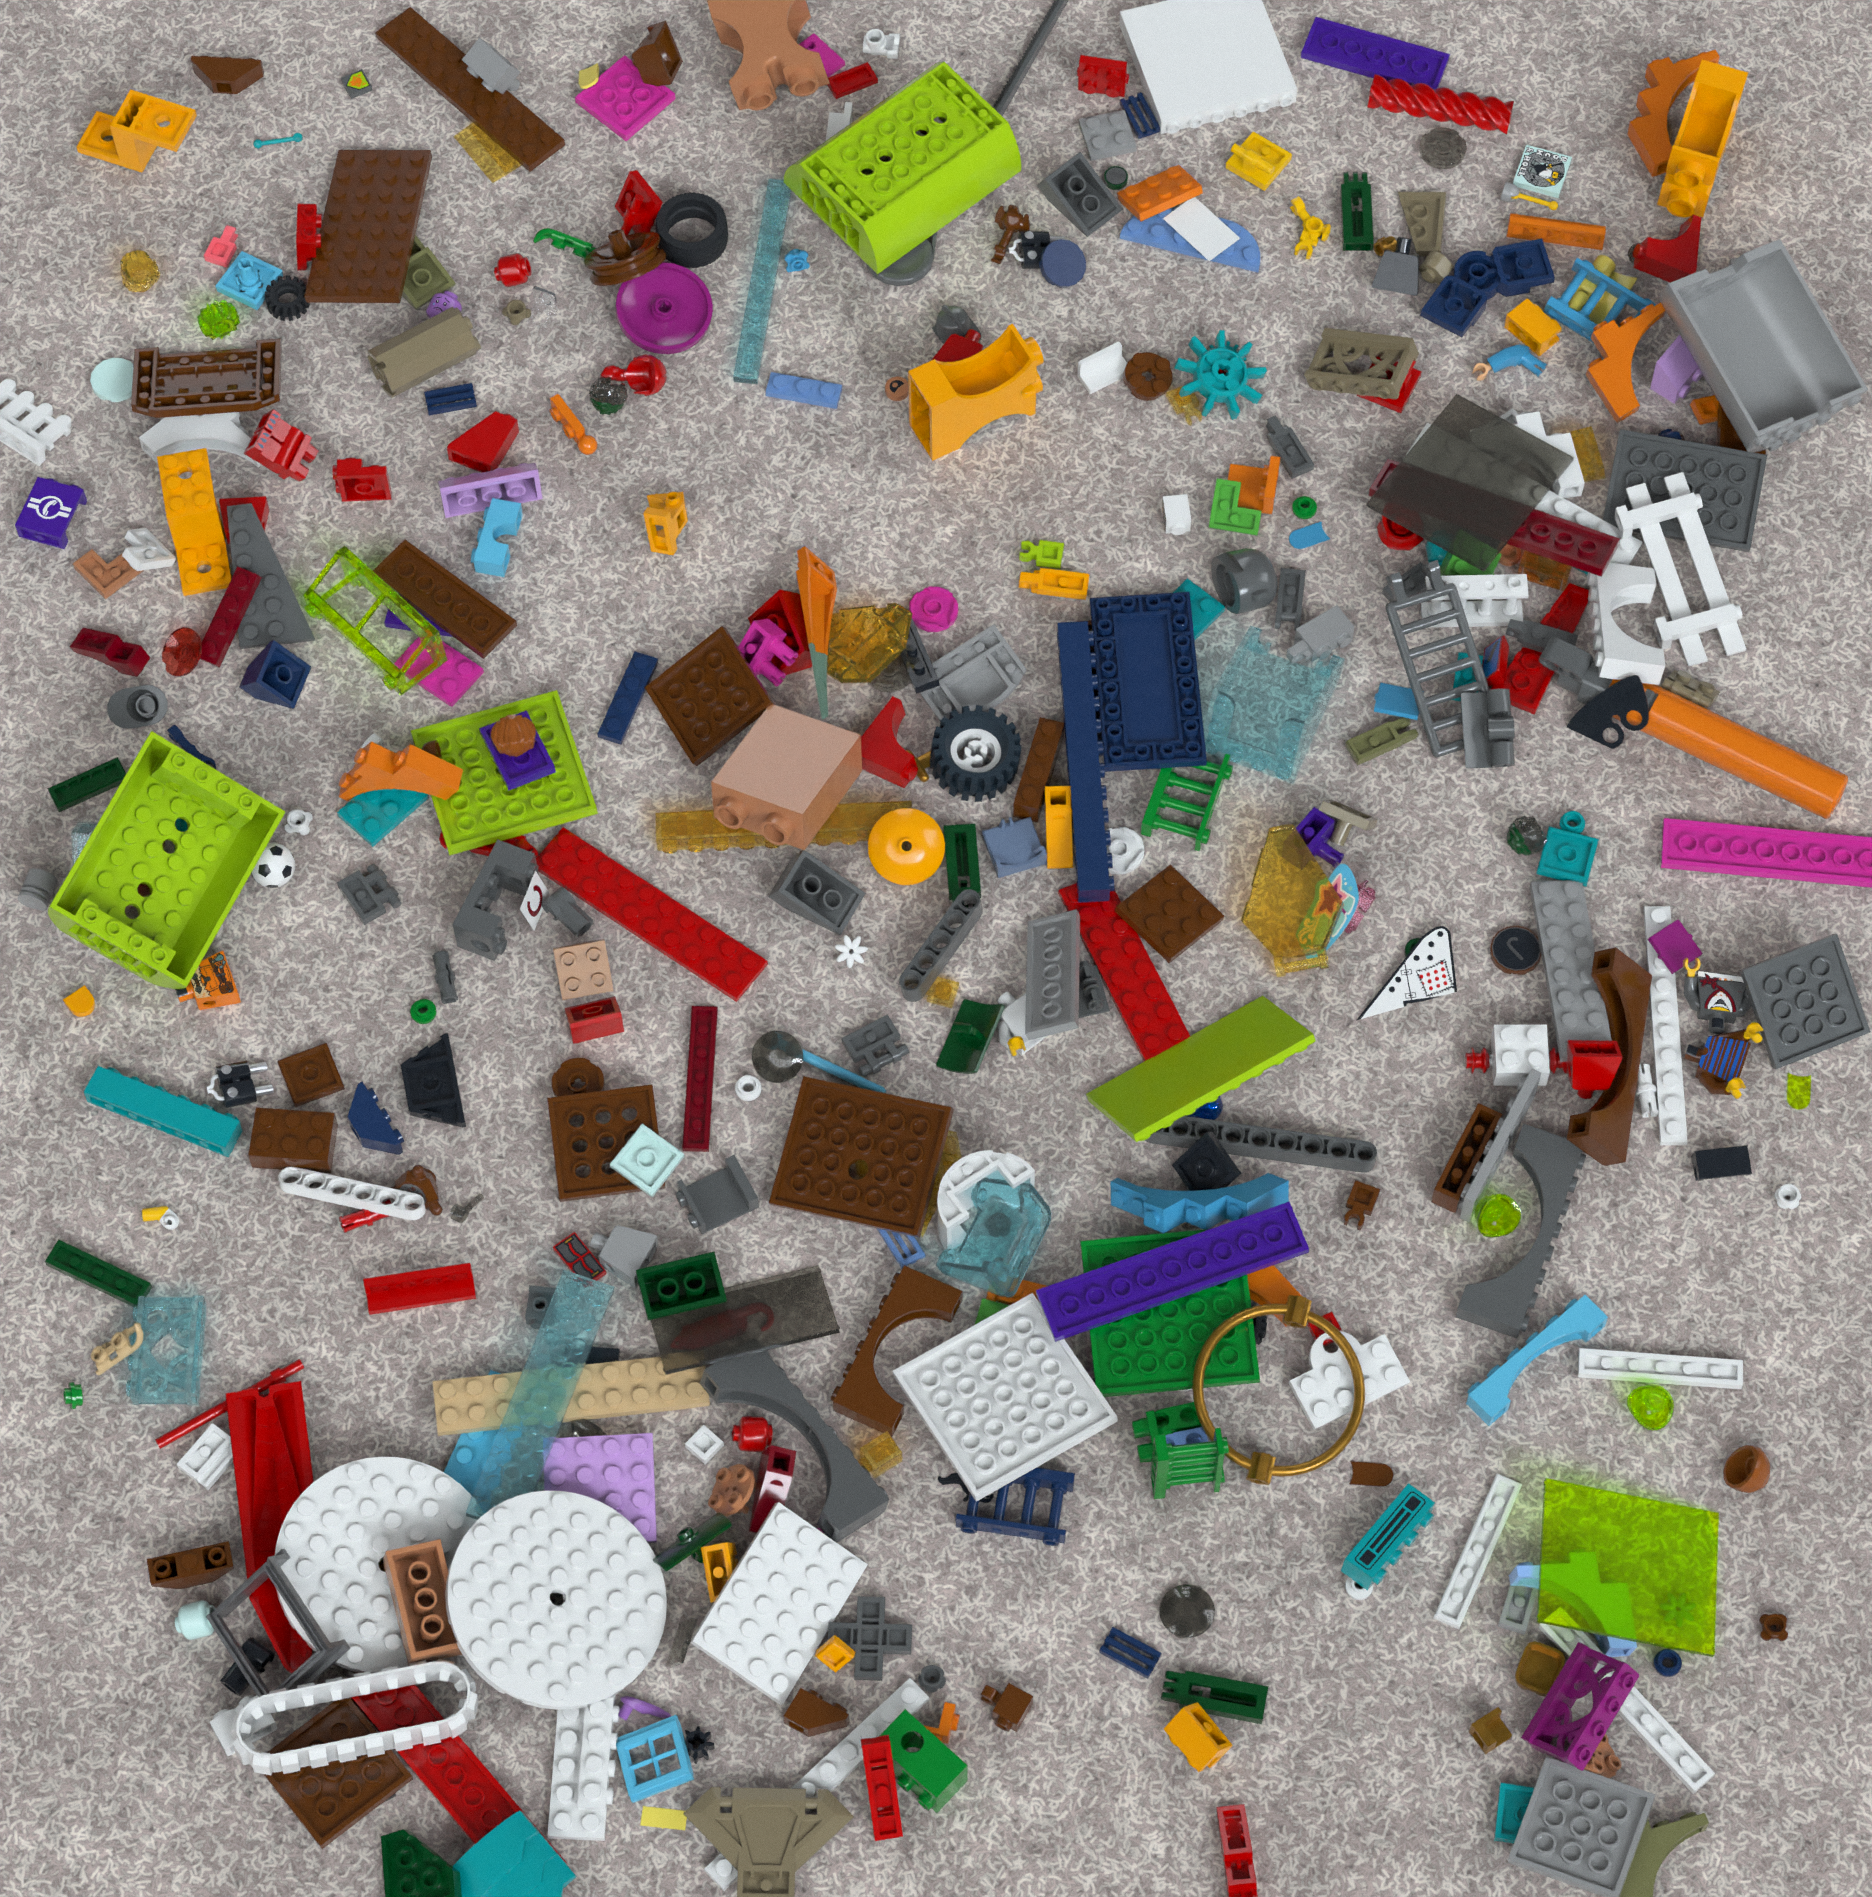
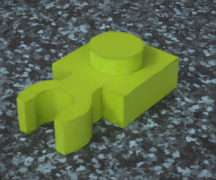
[1019,540,1064,569]

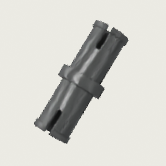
[432,951,458,1004]

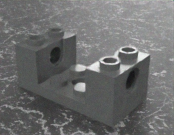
[452,839,541,961]

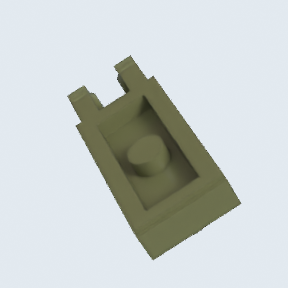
[1345,717,1419,766]

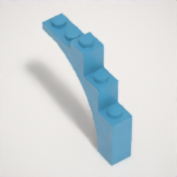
[1110,1173,1289,1233]

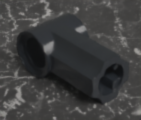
[220,1637,275,1696]

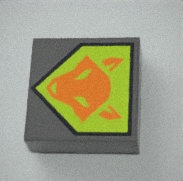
[341,69,372,99]

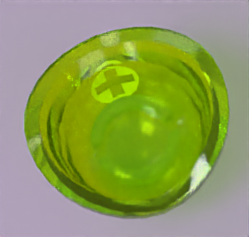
[1474,1194,1521,1237]
[1627,1384,1674,1430]

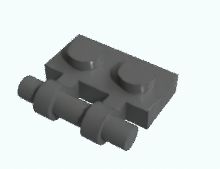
[337,864,402,925]
[842,1015,910,1077]

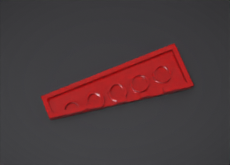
[1490,583,1590,715]

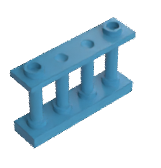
[1543,258,1656,343]

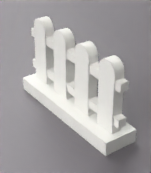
[0,379,71,466]

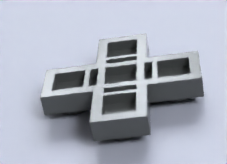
[828,1596,912,1681]

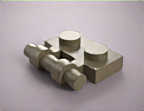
[1662,670,1720,709]

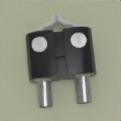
[1009,231,1065,269]
[207,1060,274,1108]

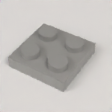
[1079,110,1137,161]

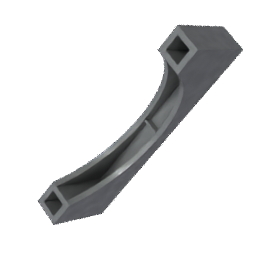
[1456,1124,1586,1338]
[700,1340,890,1543]

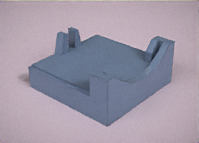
[982,817,1047,878]

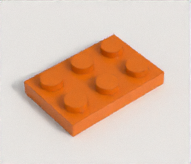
[1117,165,1203,222]

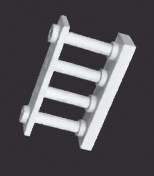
[1421,574,1529,628]

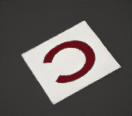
[520,871,549,931]

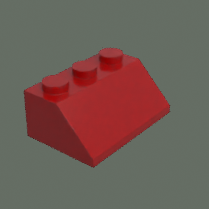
[748,589,812,675]

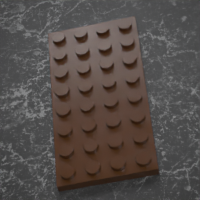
[305,150,432,303]

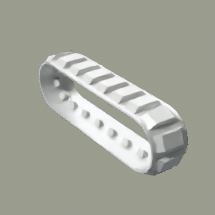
[230,1659,478,1775]

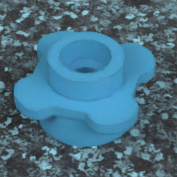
[784,249,810,272]

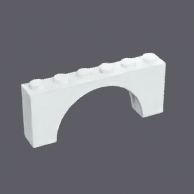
[1587,563,1665,685]

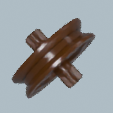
[584,229,666,286]

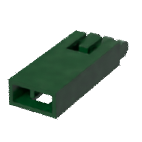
[1340,172,1374,251]
[943,823,981,908]
[1161,1671,1269,1725]

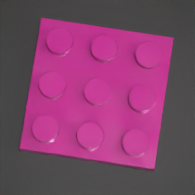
[575,55,676,141]

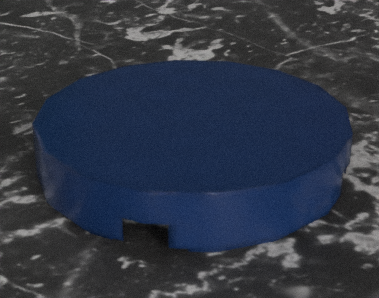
[1039,239,1086,288]

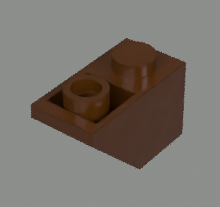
[783,1688,850,1737]

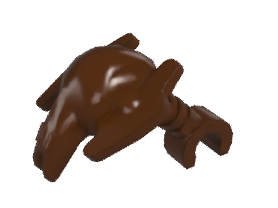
[991,205,1030,264]

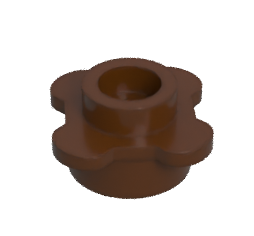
[1759,1614,1788,1641]

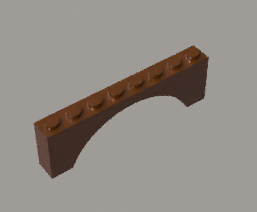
[1567,947,1652,1166]

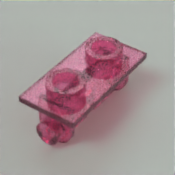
[1344,880,1376,933]

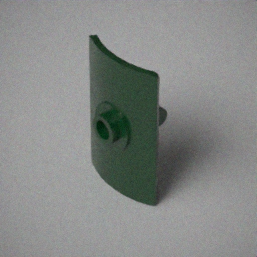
[936,999,1005,1074]
[653,1513,732,1572]

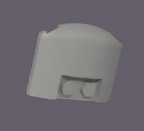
[920,624,1027,721]

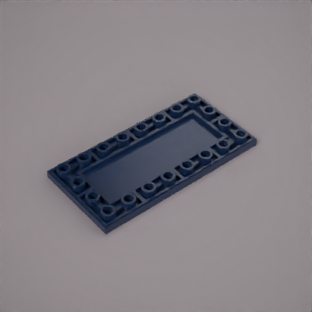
[1090,592,1207,772]

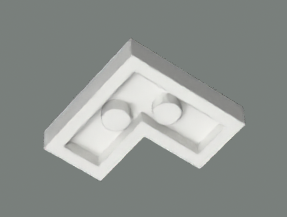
[122,528,176,571]

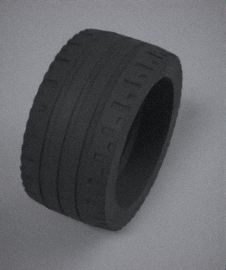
[655,192,728,268]

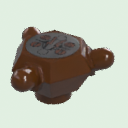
[390,1165,443,1216]

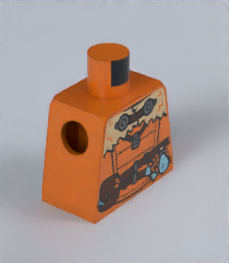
[175,951,241,1010]

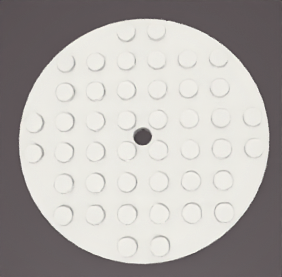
[275,1457,484,1674]
[445,1491,667,1710]

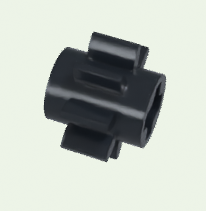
[685,1726,715,1764]

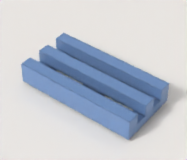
[877,1228,925,1269]

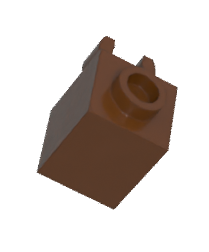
[980,1683,1033,1732]

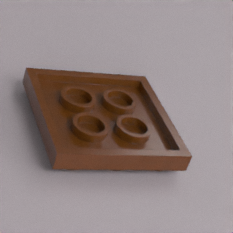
[1115,864,1225,963]

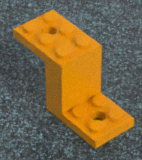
[76,89,197,173]
[157,448,232,596]

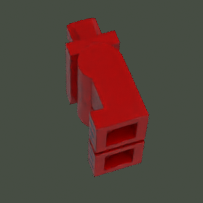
[244,409,319,481]

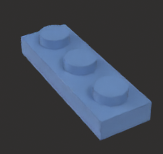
[765,372,842,409]

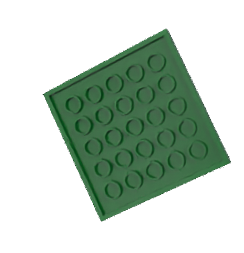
[1080,1229,1260,1397]

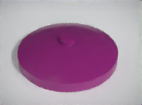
[615,263,713,354]

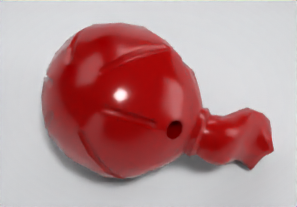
[600,354,667,396]

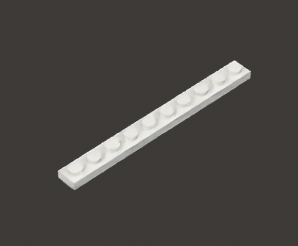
[1643,906,1688,1145]
[704,1678,929,1891]

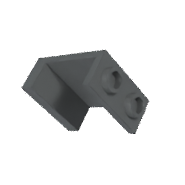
[675,1155,759,1234]

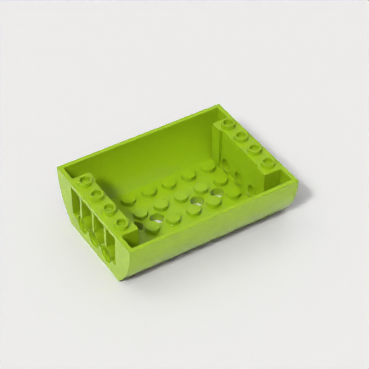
[783,61,1021,274]
[48,731,285,989]

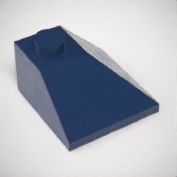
[239,640,311,709]

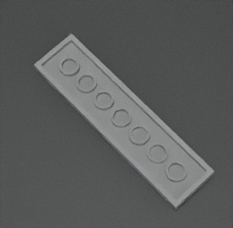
[1530,880,1612,1062]

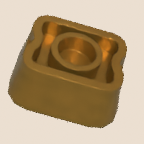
[1515,1641,1565,1697]

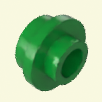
[1292,496,1317,519]
[410,999,437,1024]
[64,1382,83,1409]

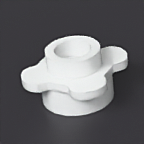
[285,810,313,835]

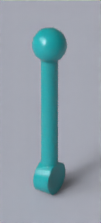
[253,133,303,149]

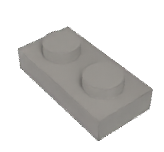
[1498,1586,1538,1635]

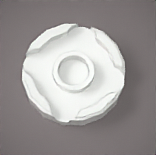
[1106,827,1144,875]

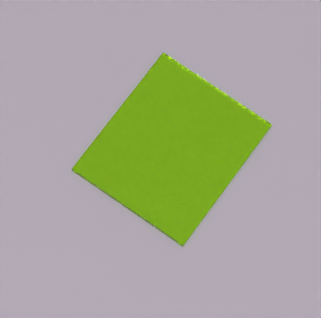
[1536,1478,1719,1657]

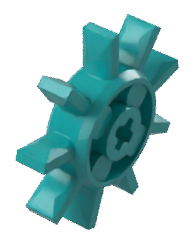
[1174,330,1267,420]

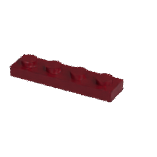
[195,566,262,668]

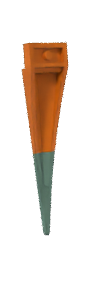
[796,546,837,719]

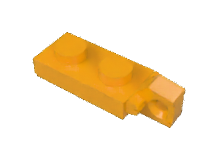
[1019,568,1090,600]

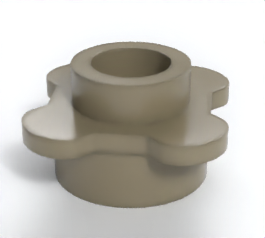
[502,300,531,325]

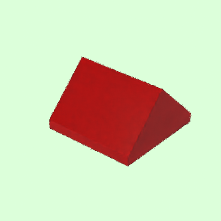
[564,996,624,1044]

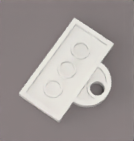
[1288,1331,1410,1430]

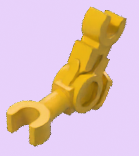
[1290,196,1331,260]

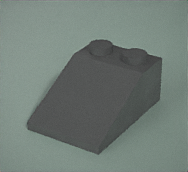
[1037,152,1123,237]
[768,850,866,935]

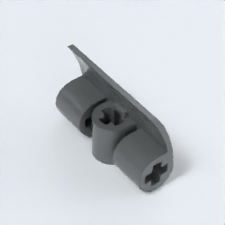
[1460,689,1515,768]

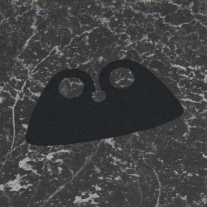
[1567,675,1649,749]

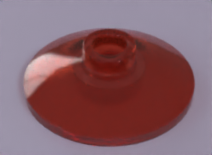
[162,627,202,677]

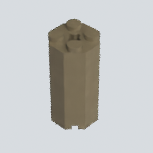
[367,307,481,398]

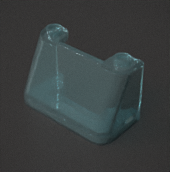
[936,1178,1051,1297]

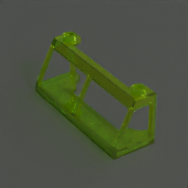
[303,546,447,696]

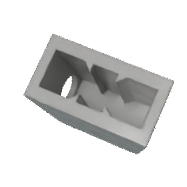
[590,1225,658,1288]

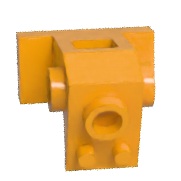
[643,492,688,555]

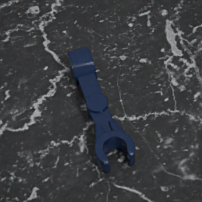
[167,725,216,769]

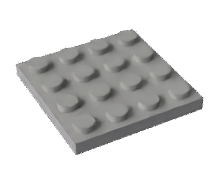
[1508,1757,1655,1897]

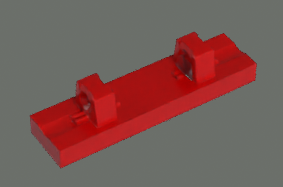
[860,1735,903,1841]

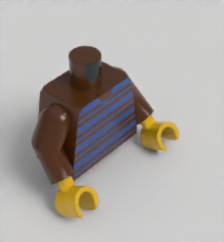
[1684,1022,1763,1099]

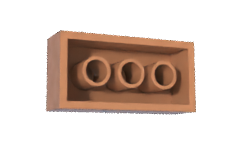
[383,1539,463,1666]

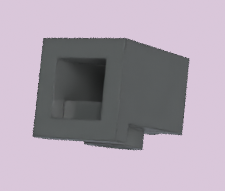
[525,1285,558,1330]

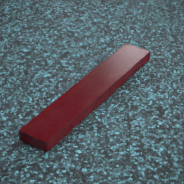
[682,1006,718,1152]

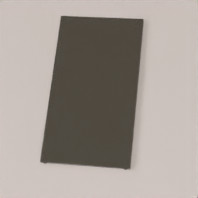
[650,1265,840,1375]

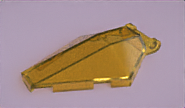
[1241,824,1344,977]

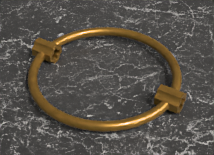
[1193,1295,1365,1485]

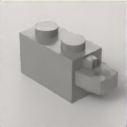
[1286,605,1354,664]

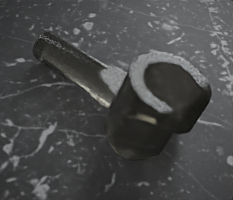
[450,1194,484,1223]

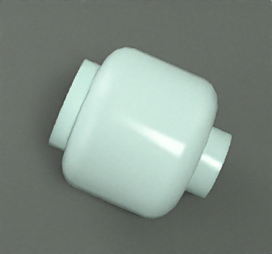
[175,1600,215,1640]

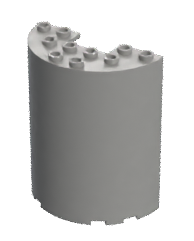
[1659,239,1868,453]

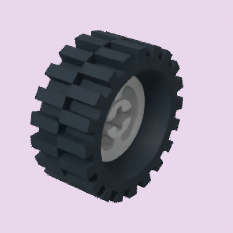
[930,705,1022,802]

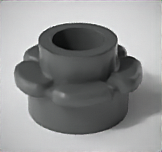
[918,1665,946,1692]

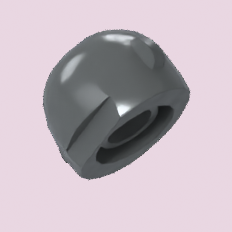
[1211,548,1278,614]

